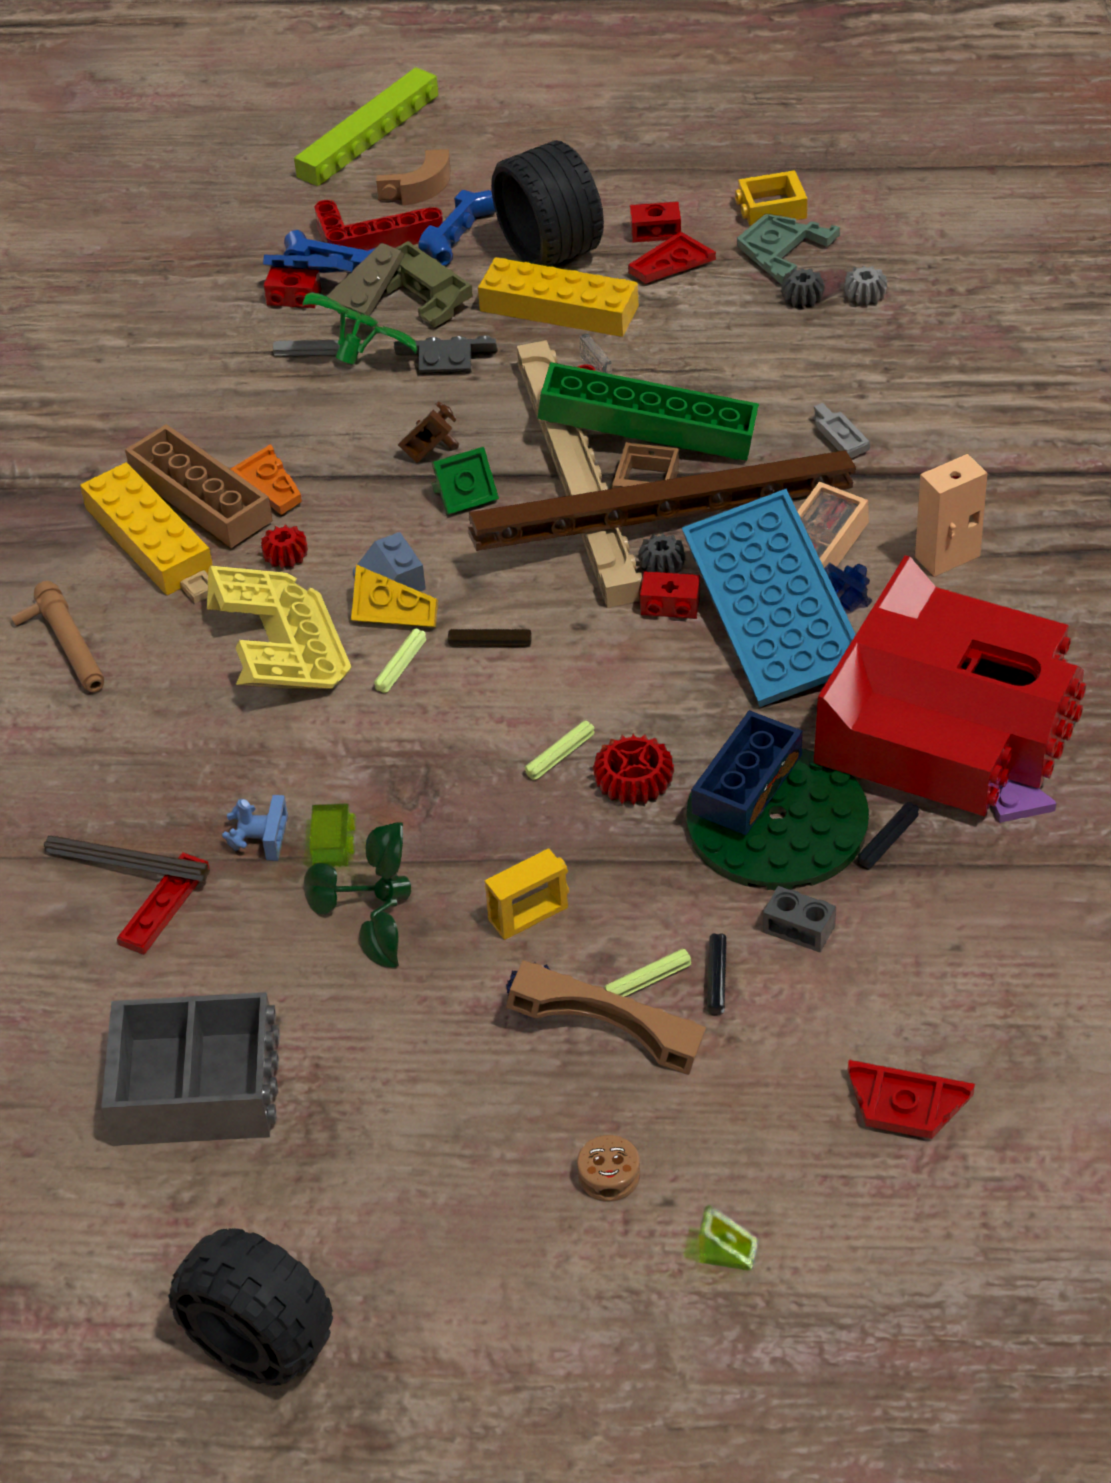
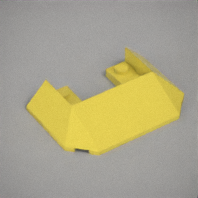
[207,566,352,689]

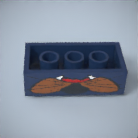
[691,710,803,835]

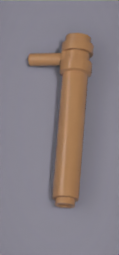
[11,581,104,692]

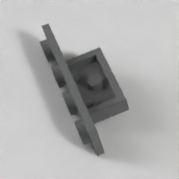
[394,335,498,373]

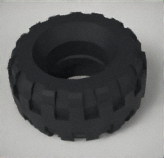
[168,1228,333,1386]

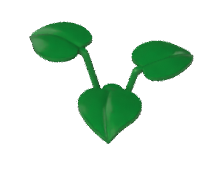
[303,292,417,364]

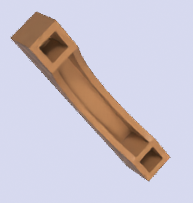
[506,960,706,1075]

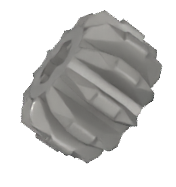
[844,265,887,306]

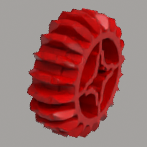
[593,733,674,806]

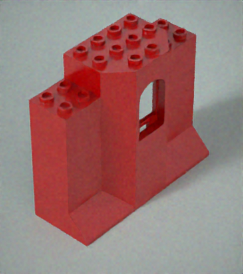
[813,555,1087,817]

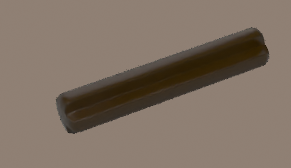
[448,629,532,646]

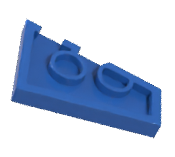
[263,254,353,273]

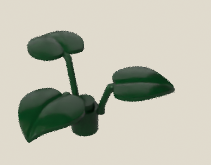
[304,822,411,967]

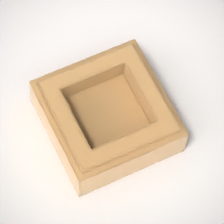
[180,570,208,604]

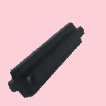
[857,802,919,869]
[707,933,727,1015]

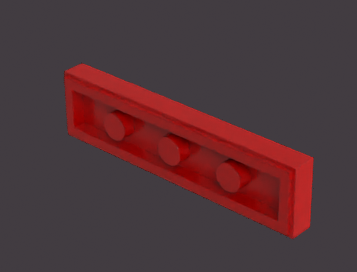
[116,852,210,955]

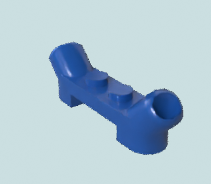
[418,190,495,266]
[284,230,376,273]

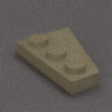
[327,243,405,316]

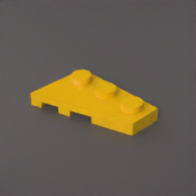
[351,564,438,628]

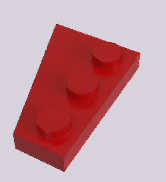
[628,231,716,283]

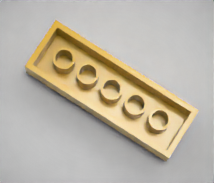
[478,257,639,337]
[80,462,213,596]

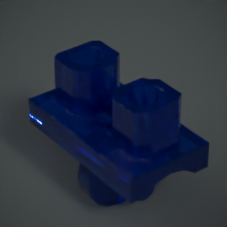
[824,562,873,612]

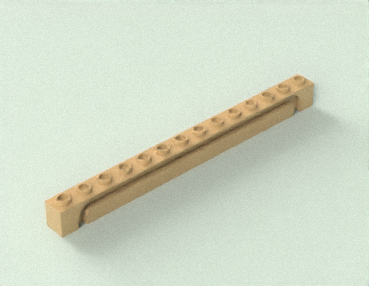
[517,340,643,608]

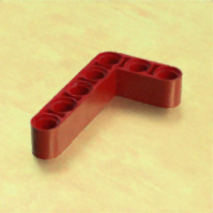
[315,200,443,251]

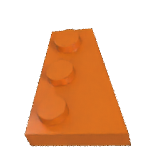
[230,444,302,515]

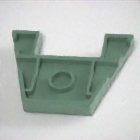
[737,214,840,284]

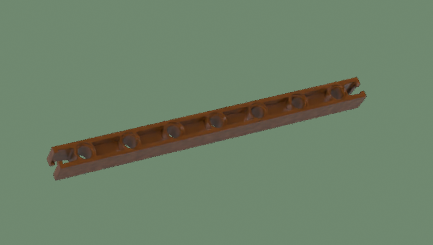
[468,450,856,551]

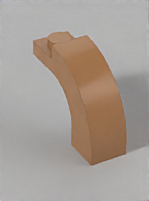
[376,149,451,205]

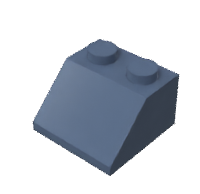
[352,532,426,591]

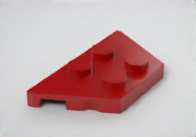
[848,1060,975,1139]

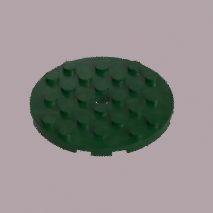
[686,748,869,890]

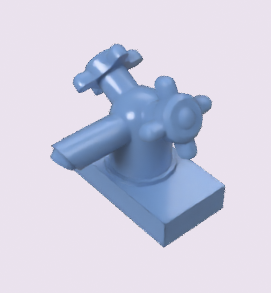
[222,795,288,861]

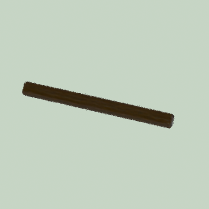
[44,835,210,881]

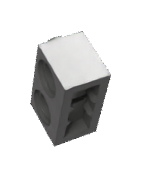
[763,886,836,953]

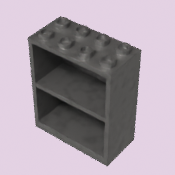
[101,992,280,1146]

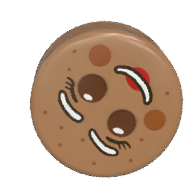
[577,1135,640,1201]

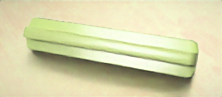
[374,628,426,693]
[525,720,595,780]
[604,949,691,997]

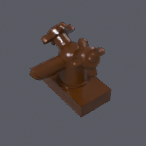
[398,402,459,463]

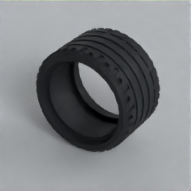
[491,140,604,266]

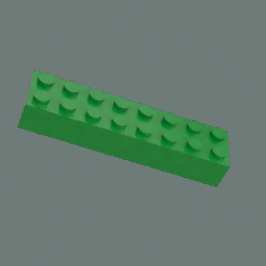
[537,362,759,461]

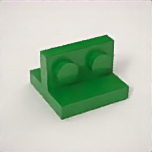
[431,447,499,514]

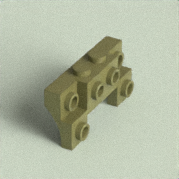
[384,241,473,327]

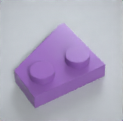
[992,779,1056,823]

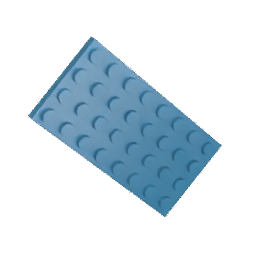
[682,489,856,707]

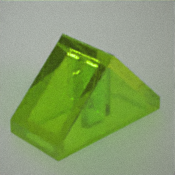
[699,1205,758,1271]

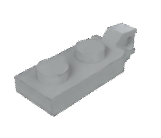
[813,403,870,458]

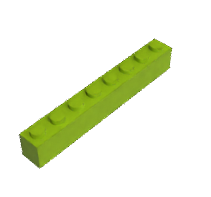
[294,67,439,187]

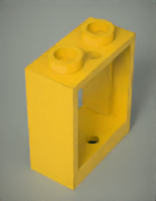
[735,170,808,226]
[484,848,569,940]

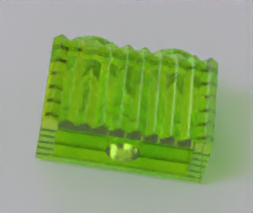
[309,803,356,867]

